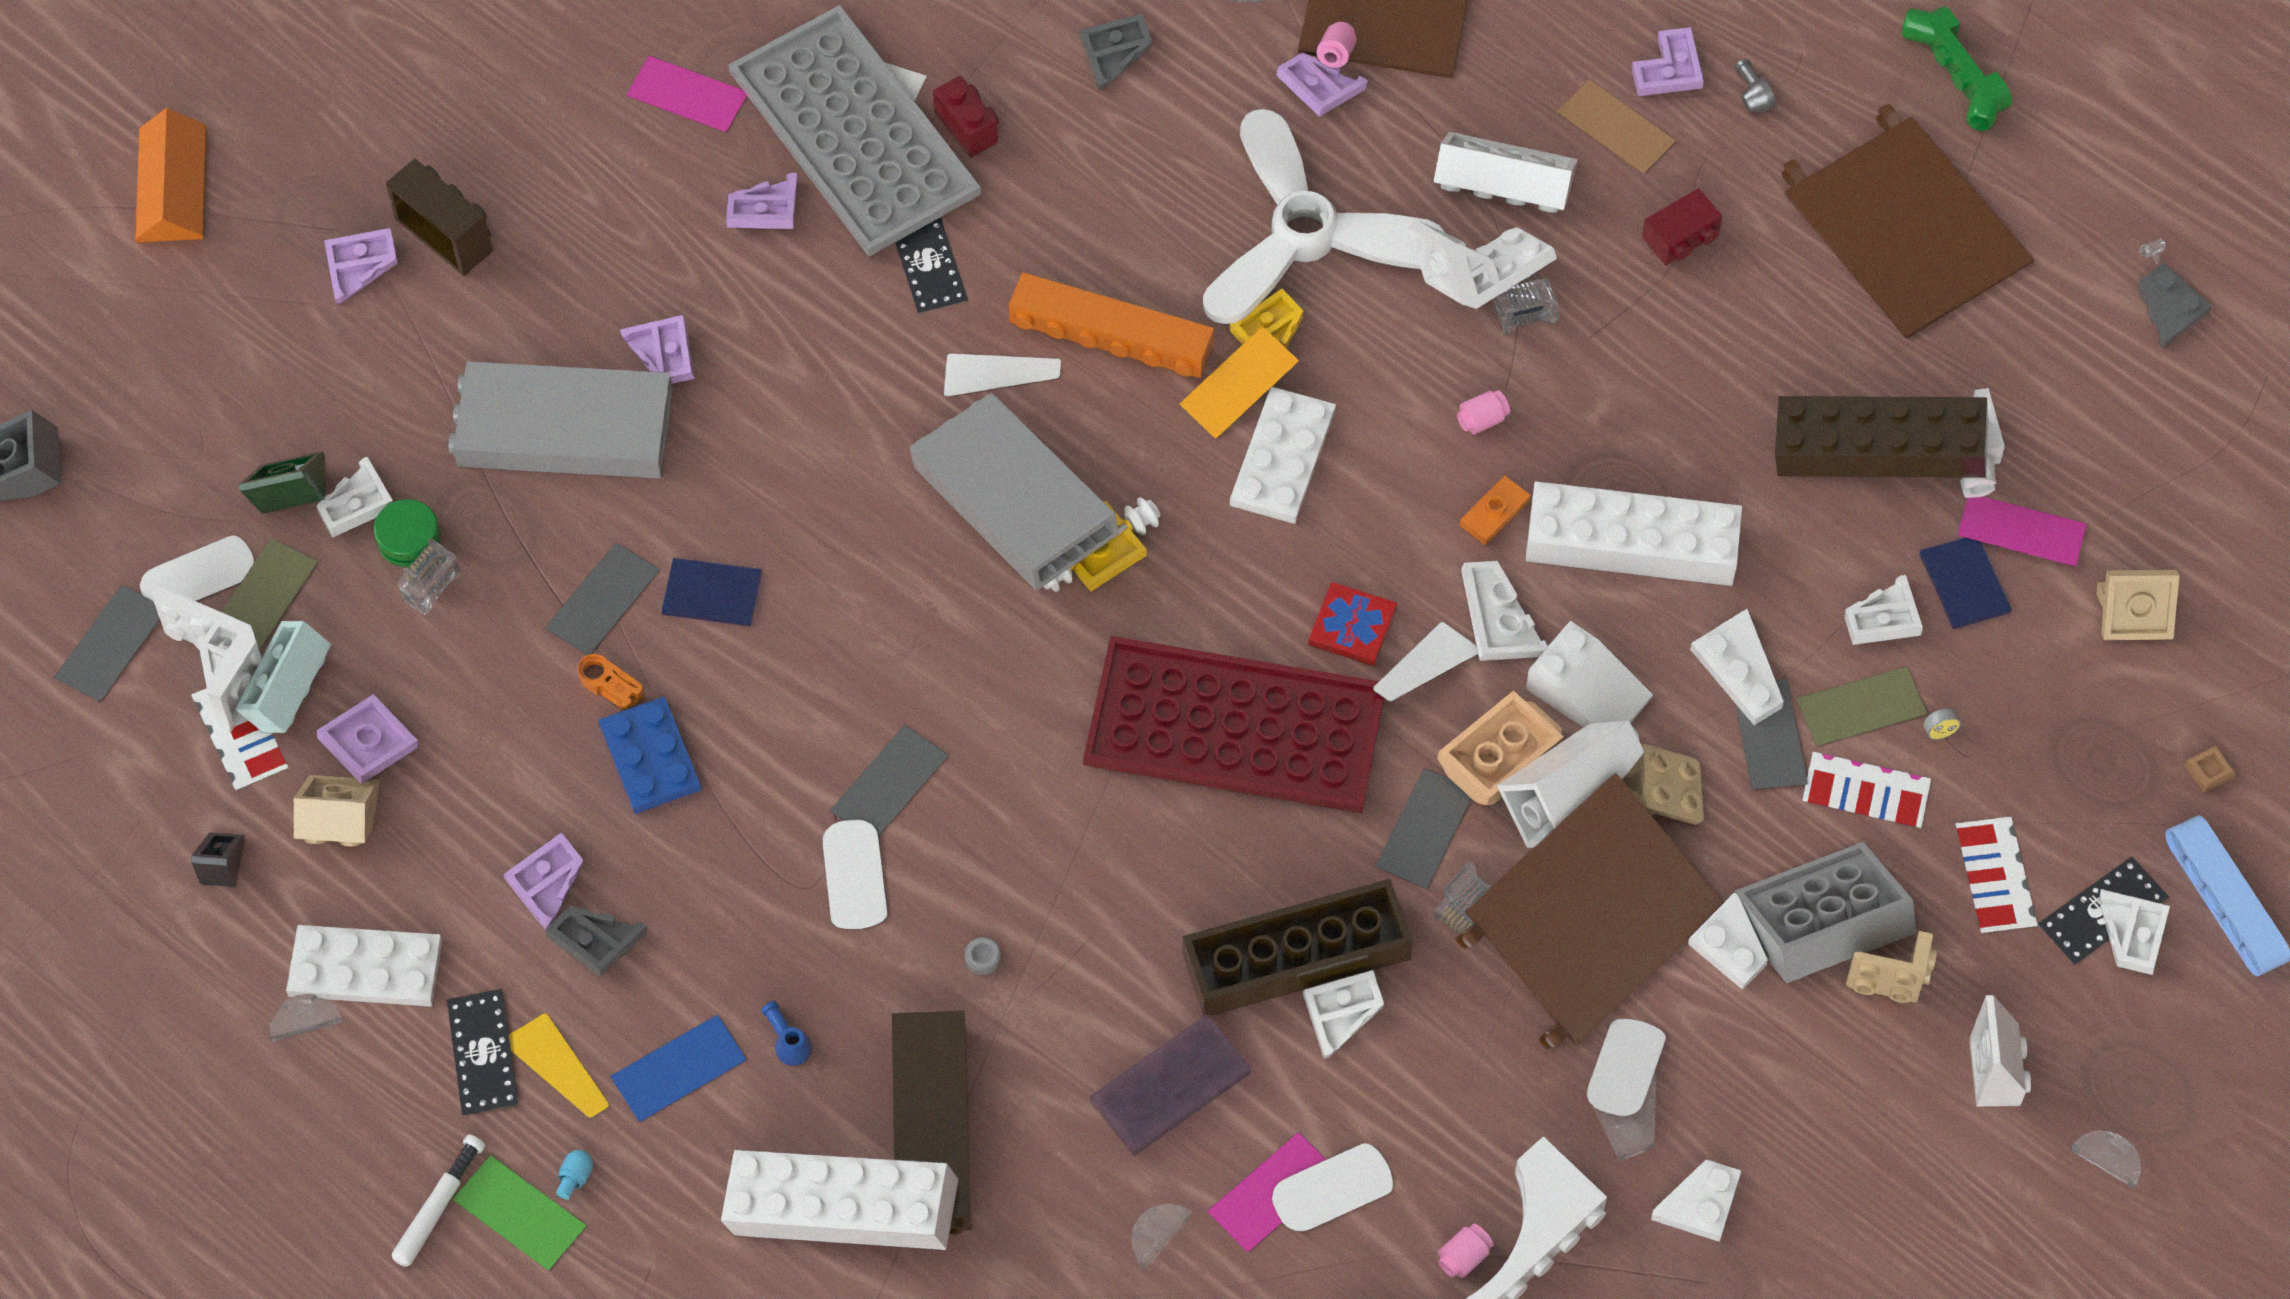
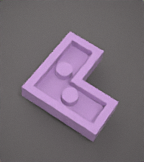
[1632,27,1704,96]

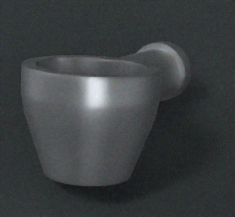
[1735,59,1777,113]

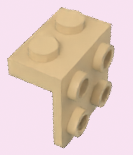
[1622,744,1704,825]
[1846,931,1938,1003]

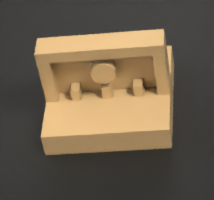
[2096,570,2180,640]

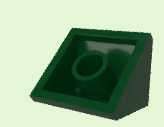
[238,451,325,513]

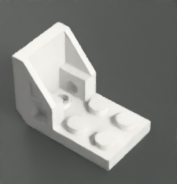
[1408,221,1557,309]
[152,586,262,731]

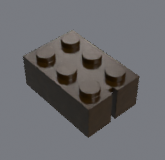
[386,158,493,276]

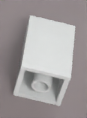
[1497,721,1644,848]

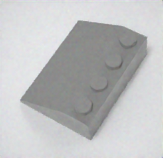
[1734,842,1917,983]

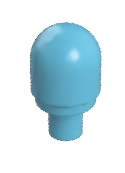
[556,1150,593,1200]

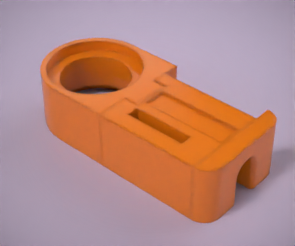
[577,654,644,712]

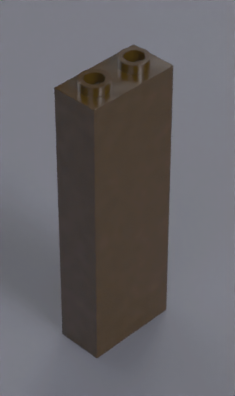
[892,1010,971,1235]

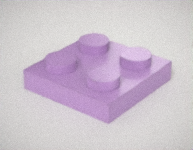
[317,694,418,784]

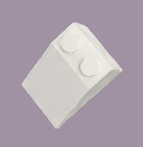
[1526,621,1653,728]
[1969,995,2031,1107]

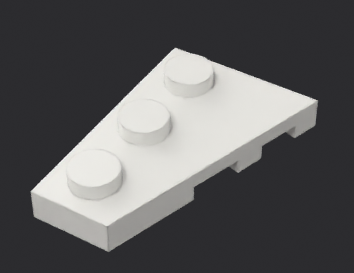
[1461,561,1548,661]
[1690,609,1784,726]

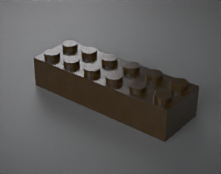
[1775,396,1988,478]
[1182,879,1413,1017]

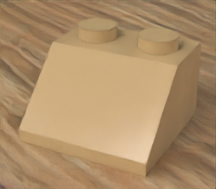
[294,775,380,846]

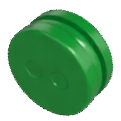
[374,499,441,567]

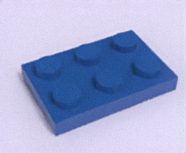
[598,696,701,814]

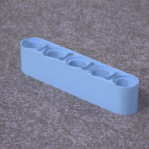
[2165,815,2290,977]

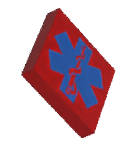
[1308,582,1397,666]

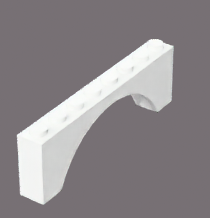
[1466,1137,1607,1299]

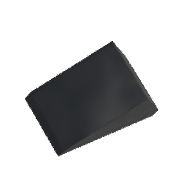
[191,832,245,887]

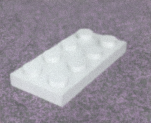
[1230,387,1336,524]
[286,925,443,1006]

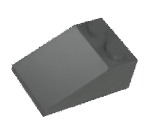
[0,410,61,501]

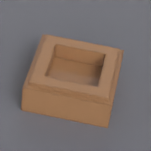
[2184,746,2236,793]

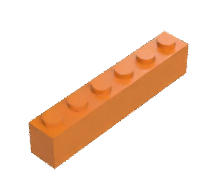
[1009,272,1214,378]

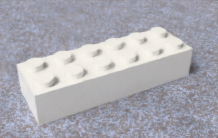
[1525,481,1742,586]
[721,1150,958,1250]

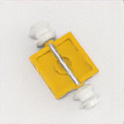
[1043,497,1160,592]

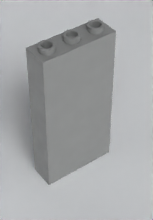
[449,361,673,478]
[909,392,1119,591]

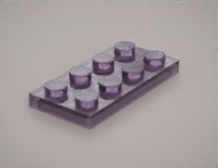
[1090,1014,1251,1156]

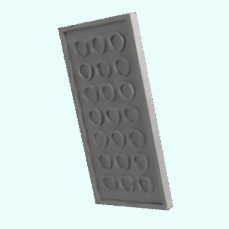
[728,5,981,257]

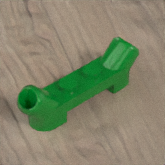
[1901,6,2012,131]

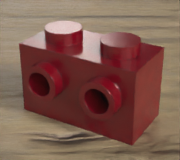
[933,75,999,158]
[1642,188,1723,265]

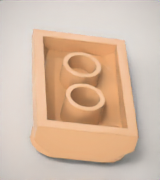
[1437,690,1564,805]

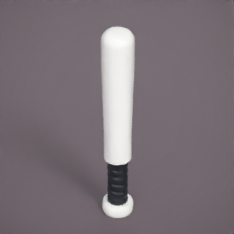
[392,1134,485,1267]

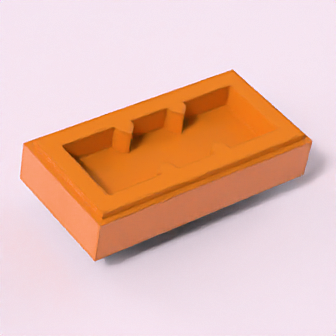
[1459,475,1531,546]

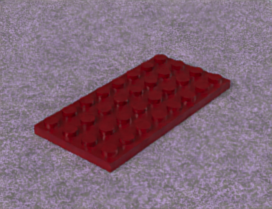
[1083,636,1384,813]

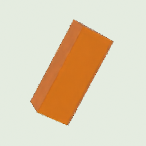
[135,107,207,243]

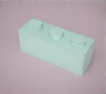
[235,621,332,733]

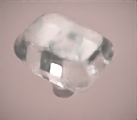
[2139,238,2165,263]

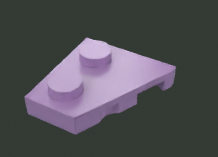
[1276,53,1368,117]
[726,173,798,229]
[324,228,398,304]
[620,315,695,384]
[504,833,583,931]

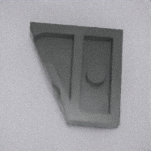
[1079,13,1152,91]
[2138,262,2212,349]
[546,906,647,977]

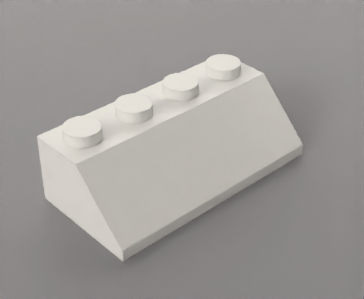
[1433,132,1578,213]

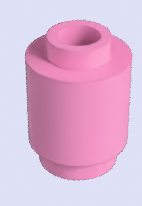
[1317,22,1357,68]
[1457,390,1510,435]
[1438,1223,1494,1278]

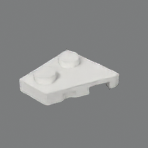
[317,457,393,538]
[1844,575,1922,645]
[2099,889,2170,975]
[1688,893,1768,990]
[1303,970,1384,1059]
[1651,1160,1741,1242]

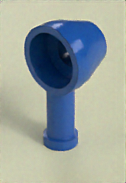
[761,1001,812,1066]

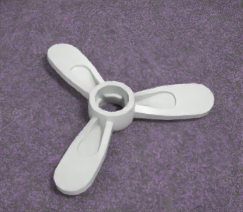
[1203,109,1445,324]

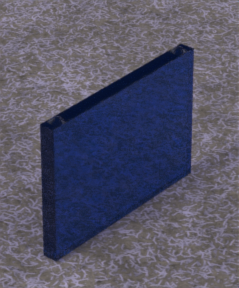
[1919,538,2011,629]
[661,558,762,626]

